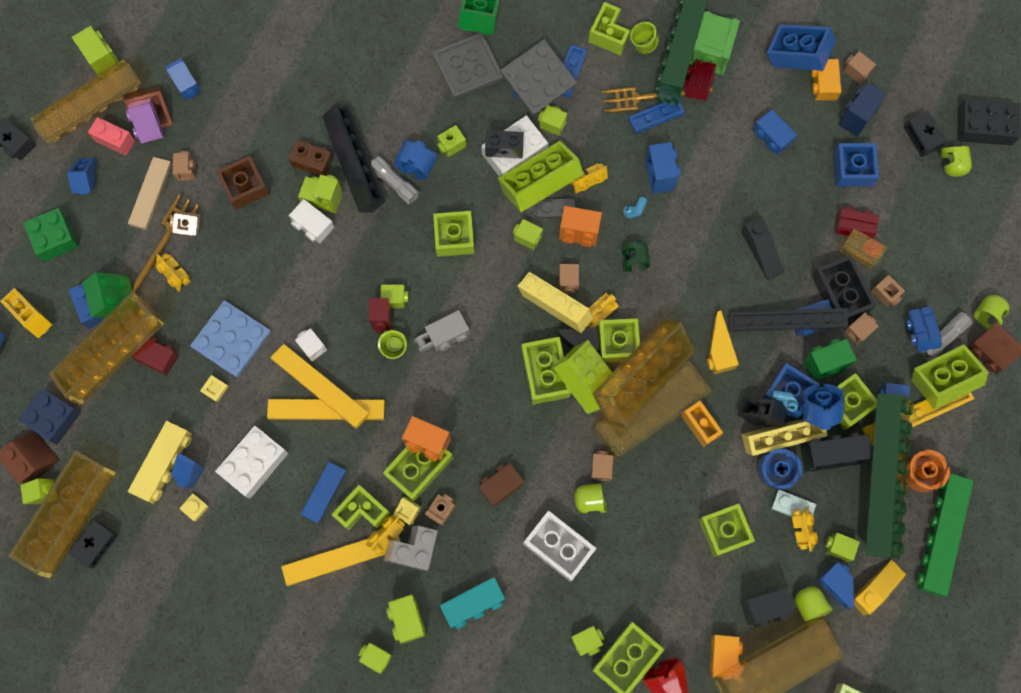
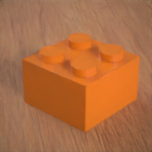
[559,206,602,247]
[402,416,451,462]

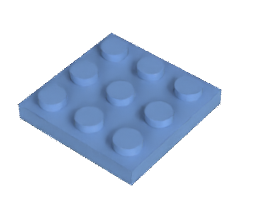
[190,300,271,378]

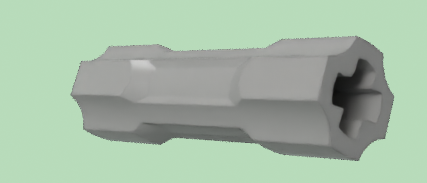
[371,156,420,204]
[920,312,973,361]

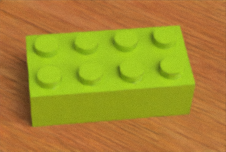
[498,141,584,212]

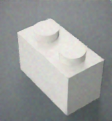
[289,199,334,244]

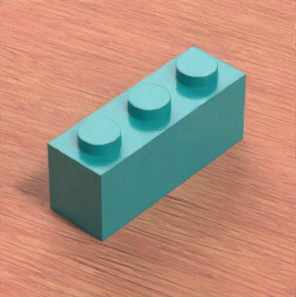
[440,577,505,630]

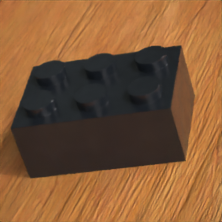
[957,98,1021,146]
[811,255,877,321]
[801,432,873,472]

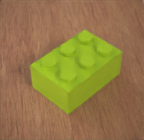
[521,337,571,405]
[553,340,622,414]
[912,344,989,409]
[383,447,453,502]
[591,622,664,693]

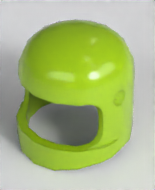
[630,22,659,54]
[941,146,972,177]
[974,295,1010,329]
[378,330,408,359]
[574,484,607,514]
[794,586,832,622]

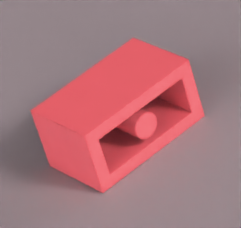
[88,117,135,156]

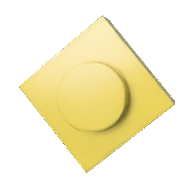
[200,375,229,403]
[179,494,209,522]
[394,497,421,525]

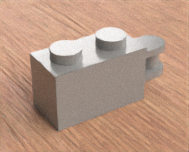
[414,310,470,352]

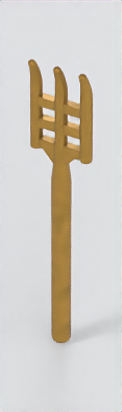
[601,86,713,113]
[131,194,199,296]

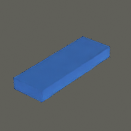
[562,44,588,98]
[628,101,685,134]
[300,462,347,524]

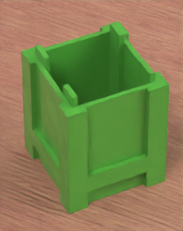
[689,11,740,75]

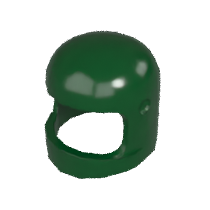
[622,240,651,272]

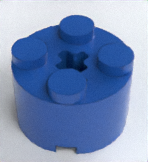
[394,140,438,180]
[803,384,844,430]
[757,449,802,489]

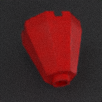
[641,657,688,693]

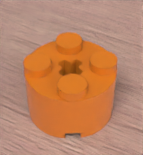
[905,450,950,493]

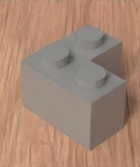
[384,526,438,571]

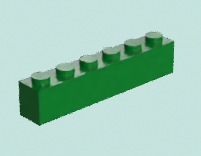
[916,473,974,597]

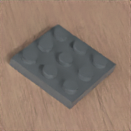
[432,33,504,100]
[500,40,577,116]

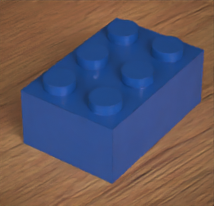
[767,24,836,71]

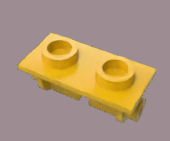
[570,163,608,194]
[155,253,190,292]
[587,293,619,328]
[791,506,818,551]
[365,515,405,555]

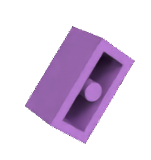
[126,98,163,143]

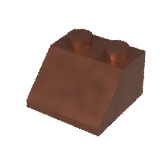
[124,84,173,128]
[967,322,1021,374]
[0,432,59,484]

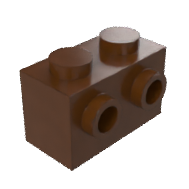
[288,140,333,176]

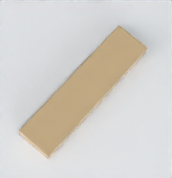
[128,157,172,230]

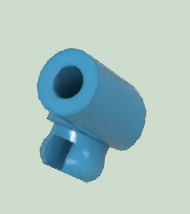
[623,197,648,218]
[771,390,798,412]

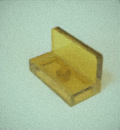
[839,229,887,269]

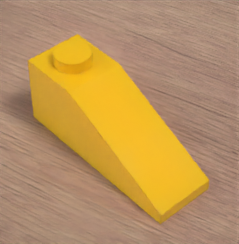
[0,288,52,338]
[706,311,739,375]
[854,560,906,615]

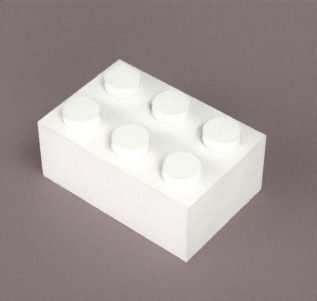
[481,116,548,177]
[215,426,289,499]
[523,511,596,582]

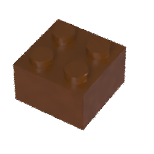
[216,155,270,210]

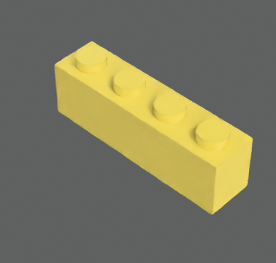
[518,272,593,333]
[741,418,828,456]
[128,421,192,504]

